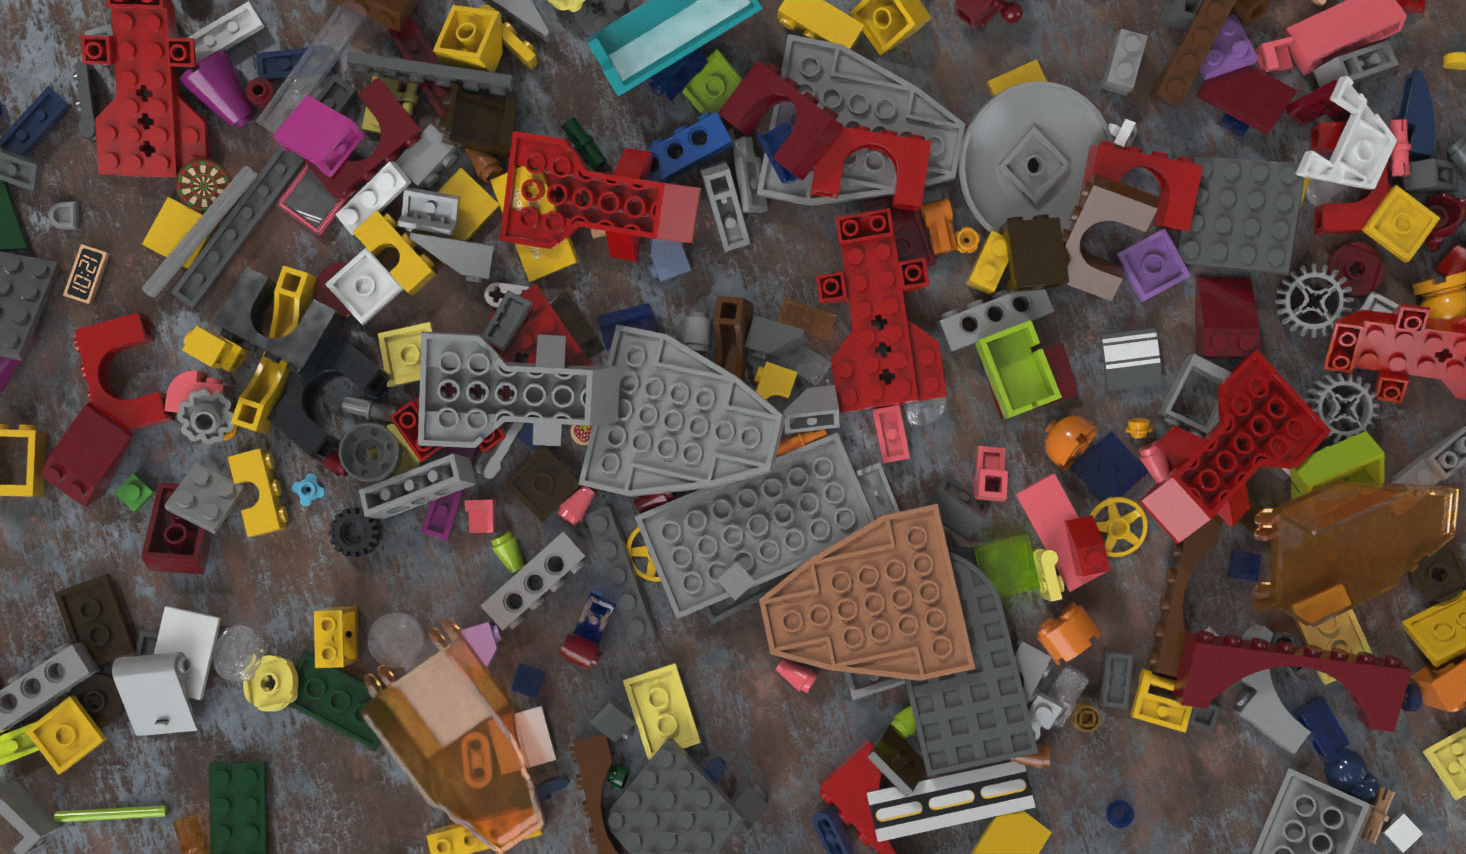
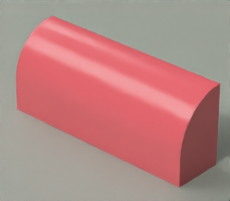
[1285,0,1407,76]
[1015,474,1105,592]

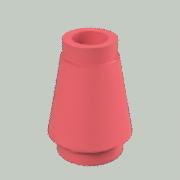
[1138,441,1170,483]
[557,485,596,526]
[775,658,818,693]

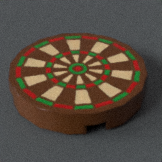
[175,157,232,213]

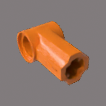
[921,198,957,255]

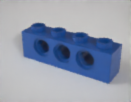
[646,112,734,183]

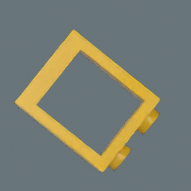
[0,424,47,497]
[314,606,359,668]

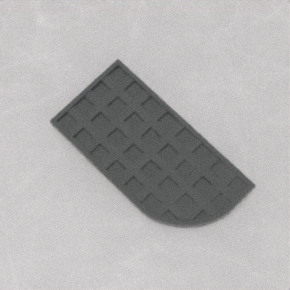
[905,552,1038,777]

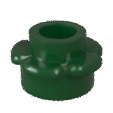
[607,762,630,789]

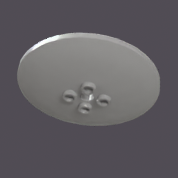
[959,81,1113,236]

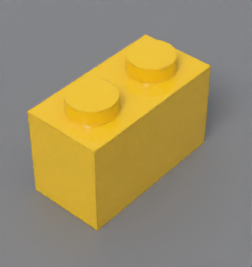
[965,231,1009,296]

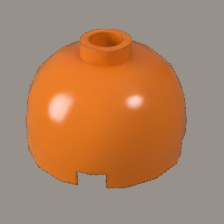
[1045,415,1098,471]

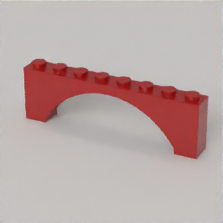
[818,738,898,854]

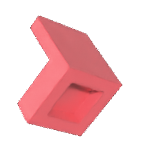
[1254,36,1294,75]
[465,500,497,533]

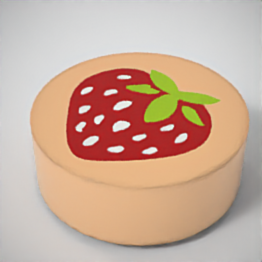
[570,425,592,445]

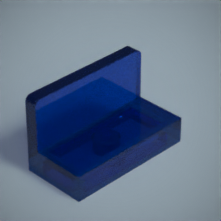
[756,122,814,184]
[596,303,657,350]
[1293,696,1349,763]

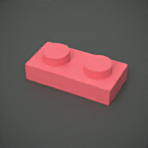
[872,405,910,464]

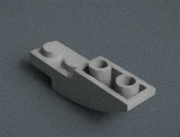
[1379,426,1466,514]

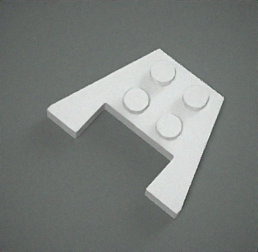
[1295,76,1397,189]

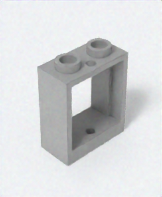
[1158,354,1231,438]

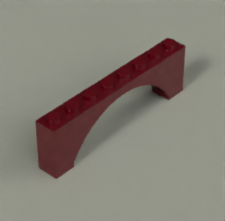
[1173,630,1411,732]

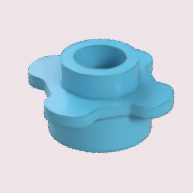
[292,474,325,506]

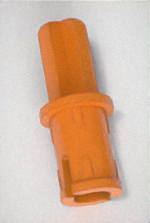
[777,429,827,457]

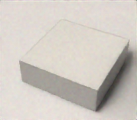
[1381,812,1423,853]

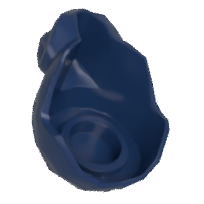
[1324,748,1379,799]

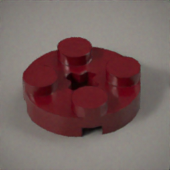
[1326,242,1384,297]

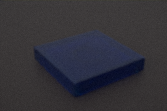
[1070,431,1149,508]

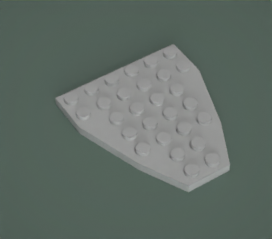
[756,34,966,206]
[579,324,786,497]

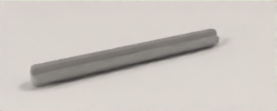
[142,165,258,298]

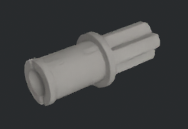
[342,396,398,423]

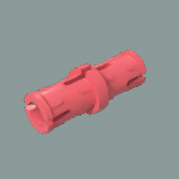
[1389,119,1411,177]

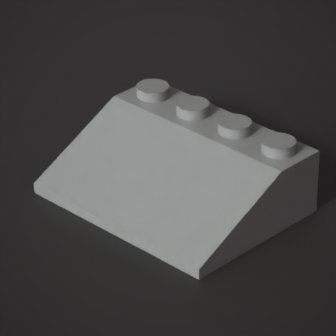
[1253,768,1374,854]

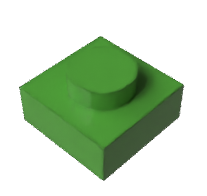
[114,473,156,512]

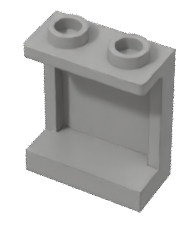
[0,781,62,854]

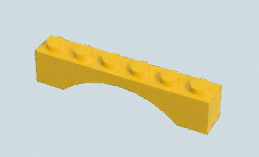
[231,266,317,434]

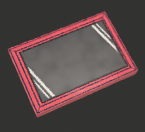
[276,156,361,237]

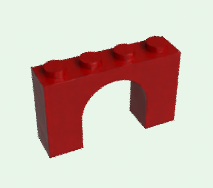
[1310,120,1391,235]
[810,123,931,211]
[1078,141,1203,231]
[74,313,175,432]

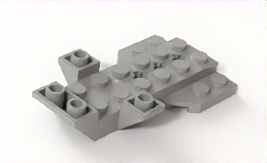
[418,331,620,448]

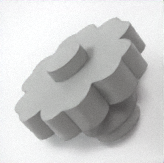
[176,387,234,445]

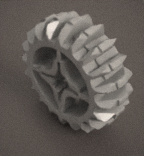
[1275,264,1354,338]
[1304,372,1380,445]

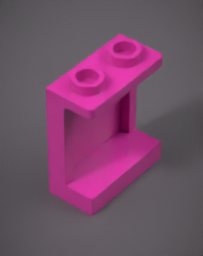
[272,95,365,178]

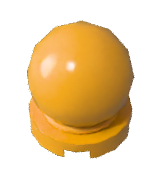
[1413,271,1466,320]

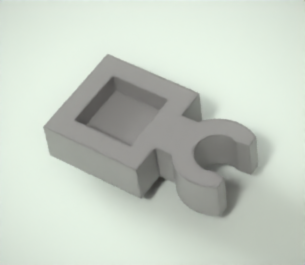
[1027,691,1063,742]

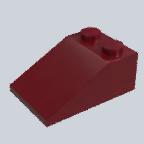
[1195,277,1260,359]
[40,403,133,508]
[141,482,211,575]

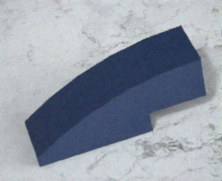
[1397,70,1435,161]

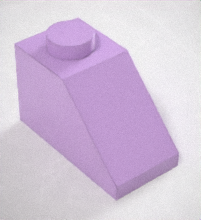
[457,620,502,685]

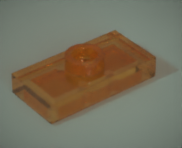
[777,298,837,342]
[172,814,209,854]

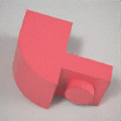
[164,370,231,413]
[973,446,1008,502]

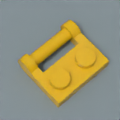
[1130,669,1193,733]

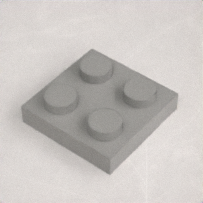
[165,462,245,534]

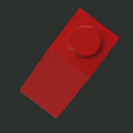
[1065,515,1110,576]

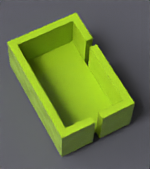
[974,320,1062,419]
[1290,431,1385,520]

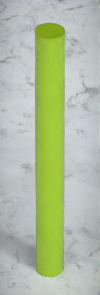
[54,805,168,823]

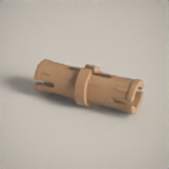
[1361,786,1397,845]

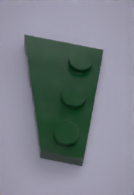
[0,180,31,251]

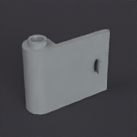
[112,652,199,736]

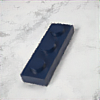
[0,86,72,157]

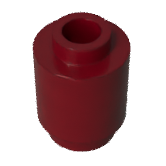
[246,78,280,111]
[559,634,603,670]

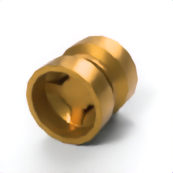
[1068,701,1101,733]

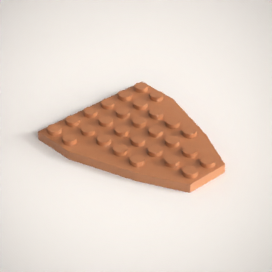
[759,504,975,681]

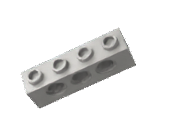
[936,289,1054,354]
[359,454,476,520]
[481,531,587,631]
[0,642,100,732]

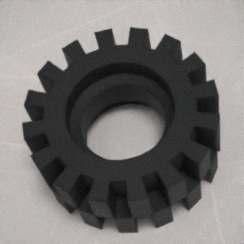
[329,508,382,557]

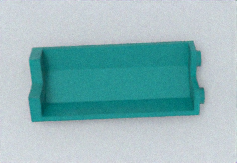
[586,0,762,96]

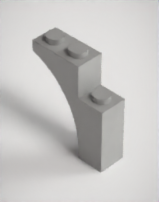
[1233,624,1311,754]

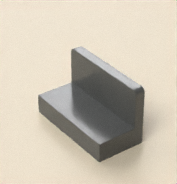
[924,474,992,538]

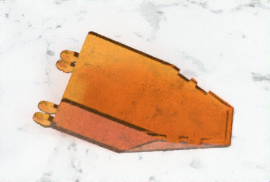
[1252,480,1459,627]
[360,618,546,854]

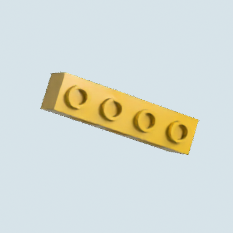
[426,803,546,854]

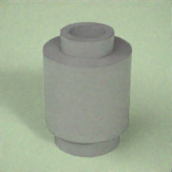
[684,312,713,352]

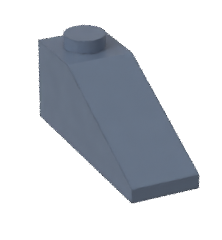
[648,239,691,283]

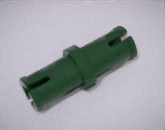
[561,117,608,171]

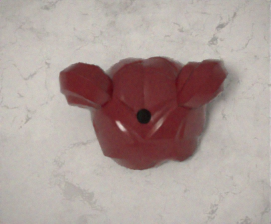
[1421,194,1466,253]

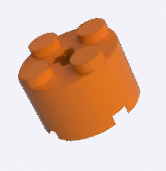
[1036,602,1102,665]

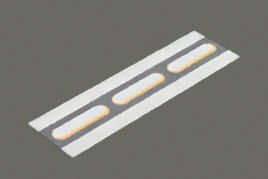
[867,762,1036,842]

